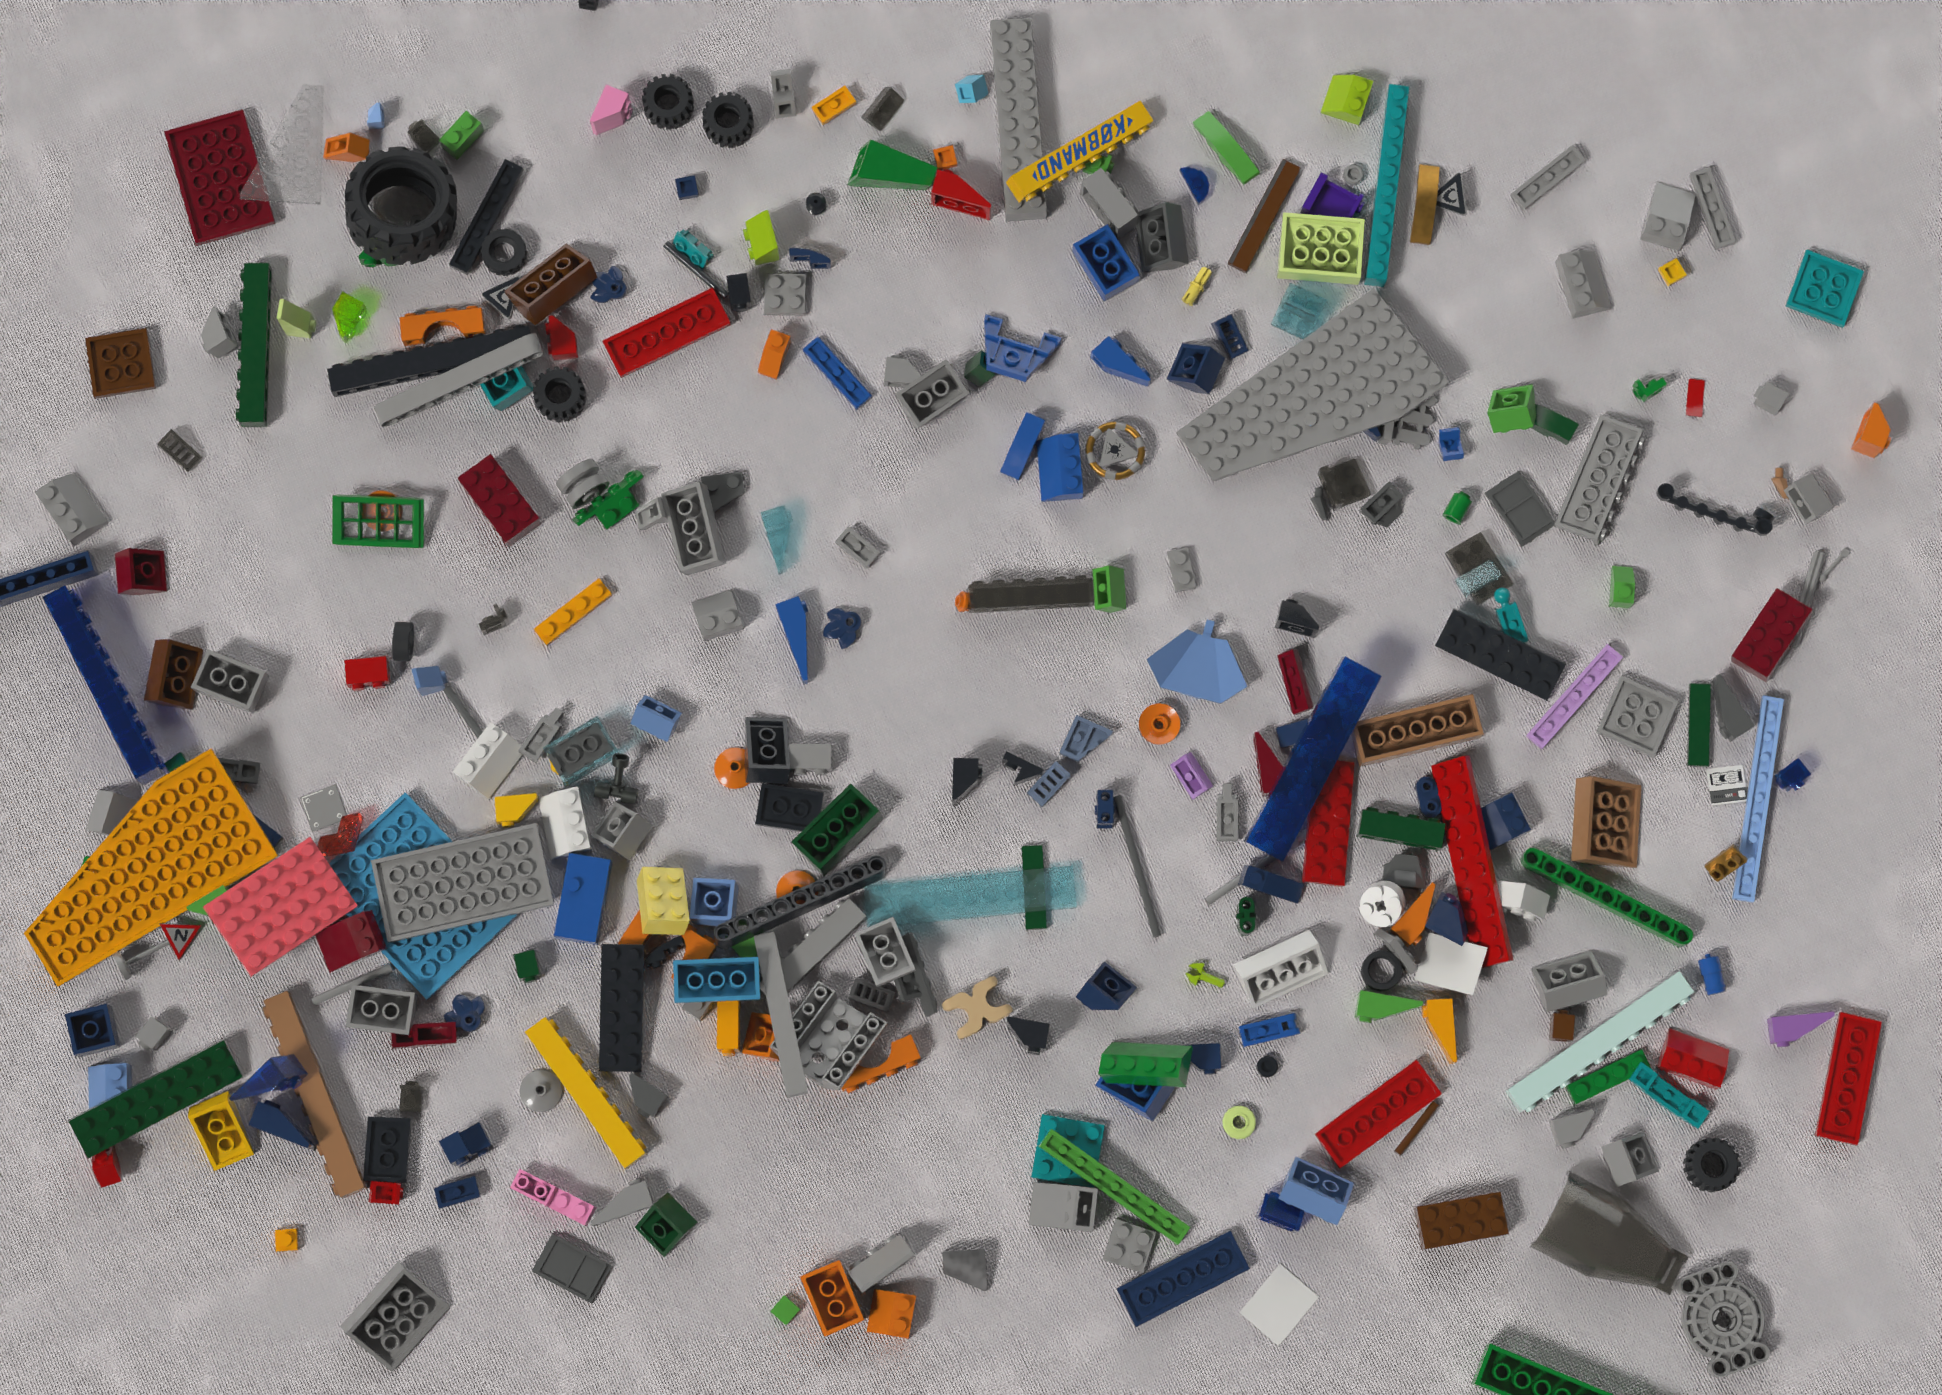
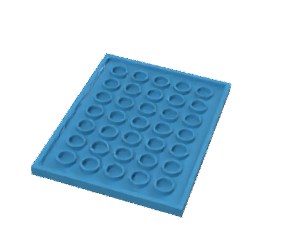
[329,792,520,1000]

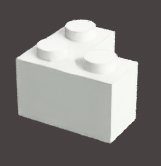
[1496,880,1550,921]

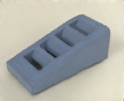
[1027,761,1071,807]

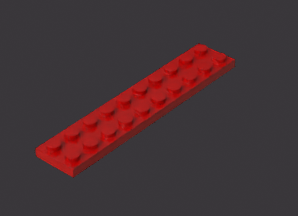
[1431,755,1513,969]

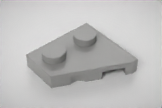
[1373,929,1418,974]

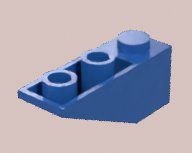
[1090,336,1151,387]

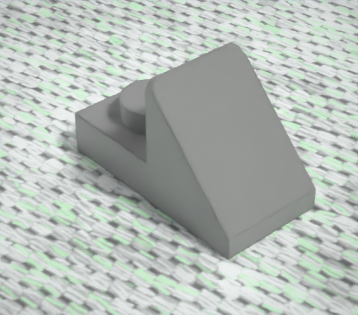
[635,497,668,530]

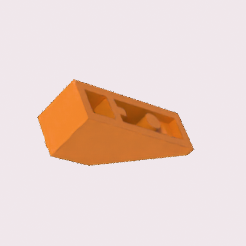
[1389,882,1436,947]

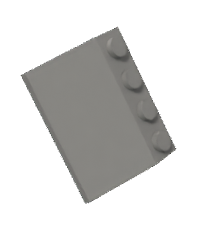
[340,1261,450,1372]

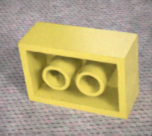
[637,867,690,935]

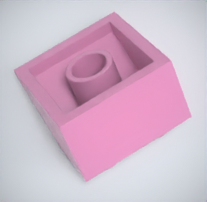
[590,85,633,135]

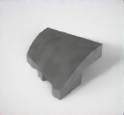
[942,1249,987,1291]

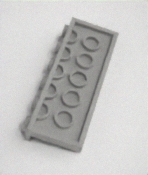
[1555,415,1646,545]

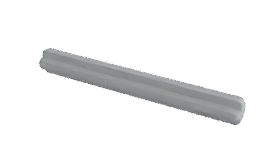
[1790,551,1825,649]

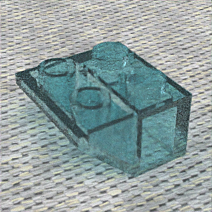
[1271,283,1327,340]

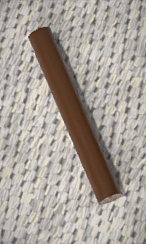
[1394,1101,1439,1156]

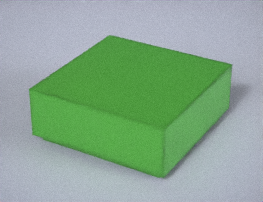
[770,1295,800,1326]

